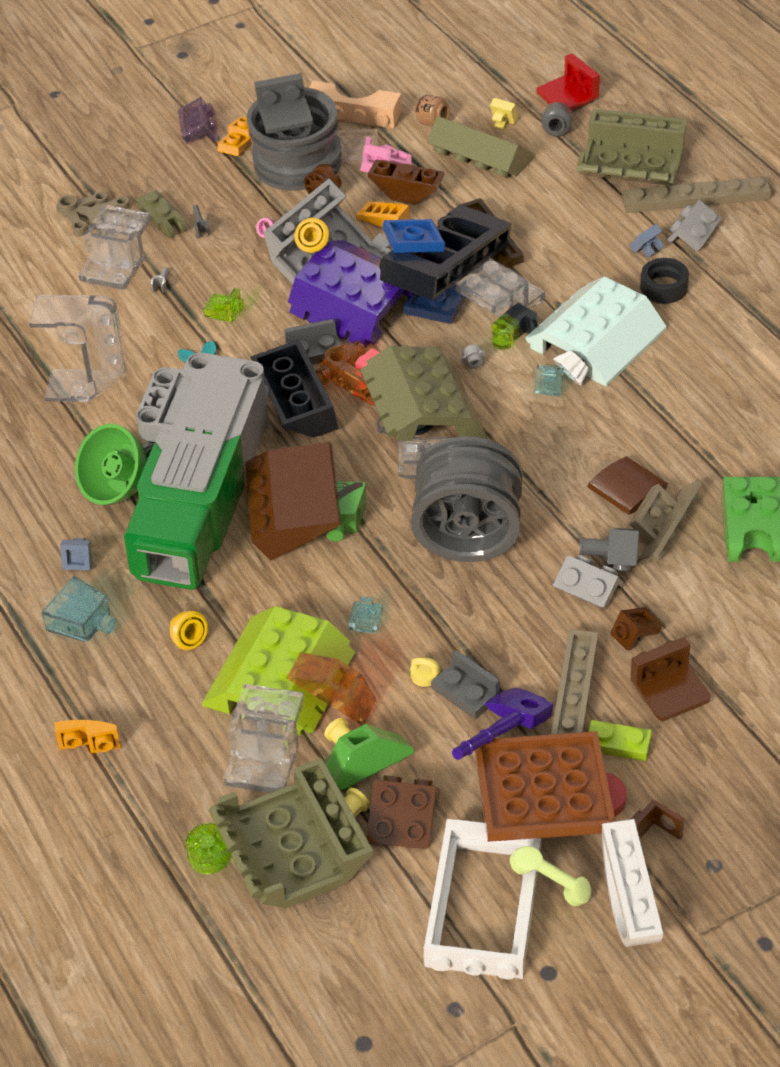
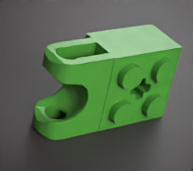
[721,477,780,562]

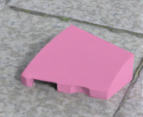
[360,136,411,172]

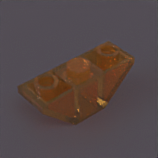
[287,652,376,725]

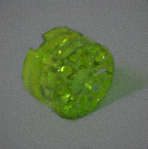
[185,823,231,874]

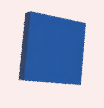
[383,219,445,253]

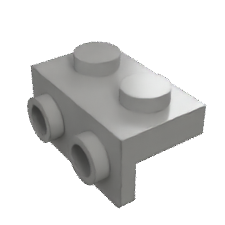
[667,200,721,252]
[553,555,624,610]

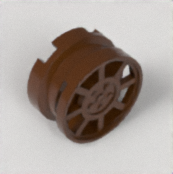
[304,164,342,194]

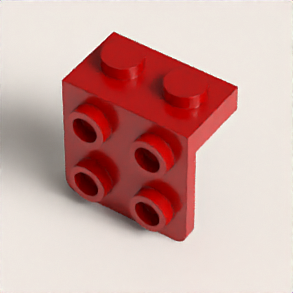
[536,53,600,110]

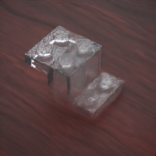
[78,204,151,290]
[456,258,545,319]
[223,684,304,793]

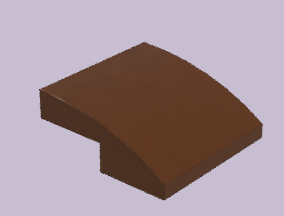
[587,456,668,515]

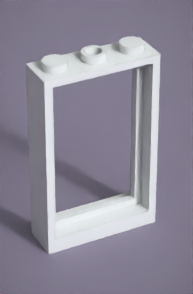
[424,819,542,979]

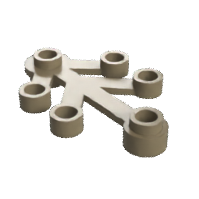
[56,191,143,241]

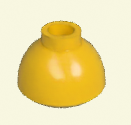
[294,218,329,253]
[170,610,208,651]

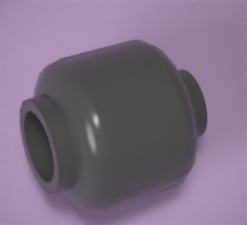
[541,102,573,137]

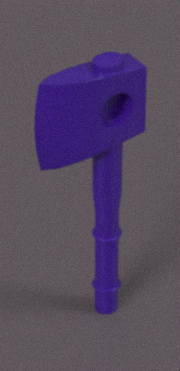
[452,688,553,760]

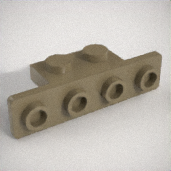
[629,480,702,565]

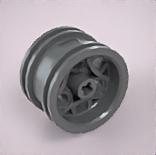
[411,436,522,562]

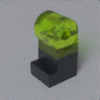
[491,302,538,350]

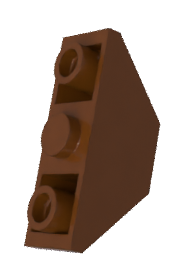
[368,159,444,205]

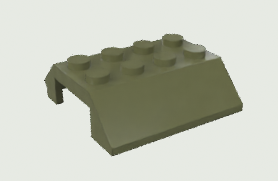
[577,109,687,186]
[360,346,488,441]
[209,757,373,908]

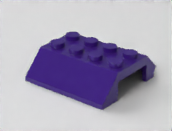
[288,240,414,349]

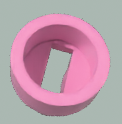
[256,218,276,238]

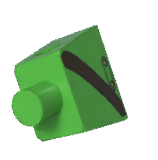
[326,482,367,542]

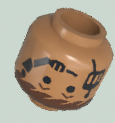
[414,95,450,126]

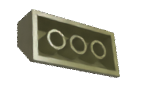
[427,116,535,178]

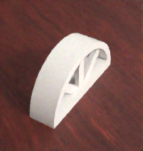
[602,819,663,947]

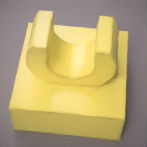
[490,98,518,130]

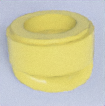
[410,657,440,687]

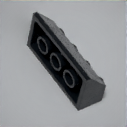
[250,339,338,438]

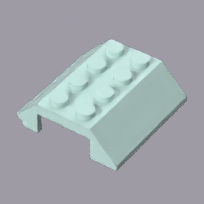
[525,276,667,387]

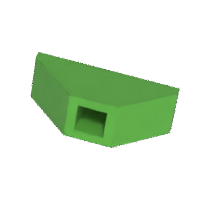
[326,724,415,791]

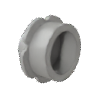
[461,344,486,368]

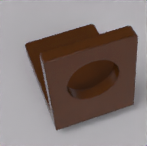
[631,799,684,840]

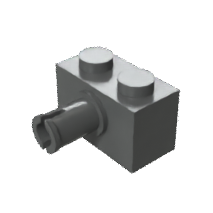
[580,528,640,571]

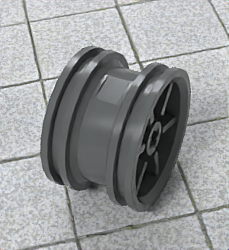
[246,87,342,191]

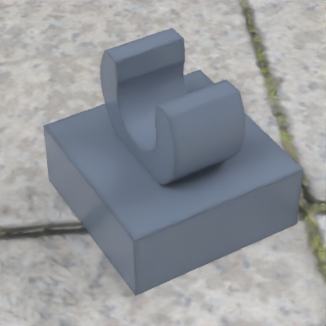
[629,224,664,258]
[60,538,92,571]

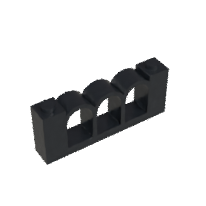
[379,205,512,300]

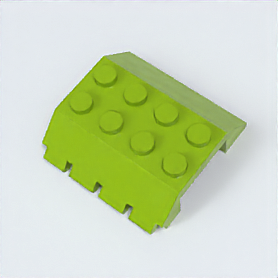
[202,606,355,736]

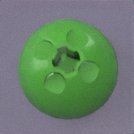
[75,424,147,505]

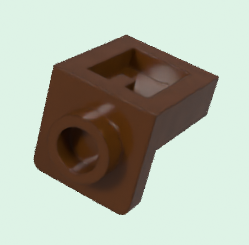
[610,607,663,650]

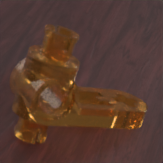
[316,340,374,405]

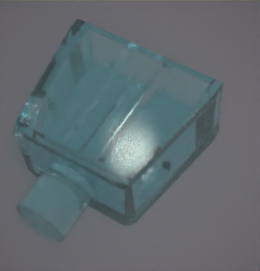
[42,576,117,642]

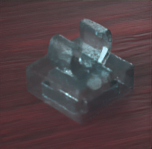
[534,365,564,396]
[349,597,383,634]

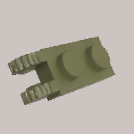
[135,190,187,238]

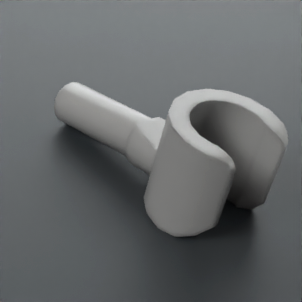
[150,267,169,293]

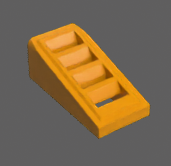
[356,201,410,228]

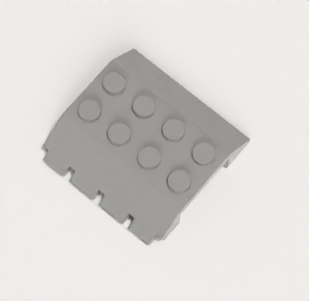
[263,179,391,284]

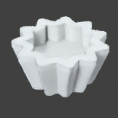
[553,351,588,386]

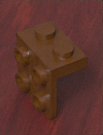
[630,637,711,721]
[367,775,440,849]

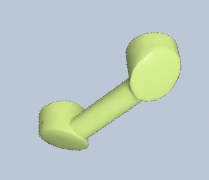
[510,846,591,907]

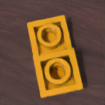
[218,117,251,156]
[54,720,121,754]

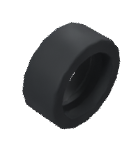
[640,258,689,304]

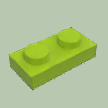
[589,720,652,761]

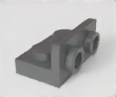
[284,319,343,364]
[431,650,500,720]

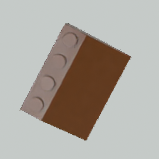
[245,442,341,560]

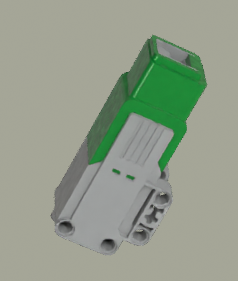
[124,353,269,590]

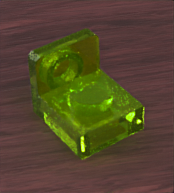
[203,288,244,323]

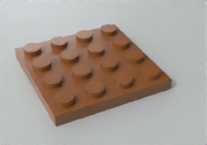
[475,731,616,842]

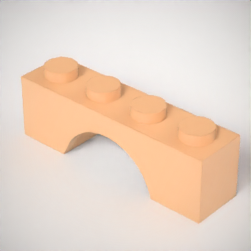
[309,81,402,129]

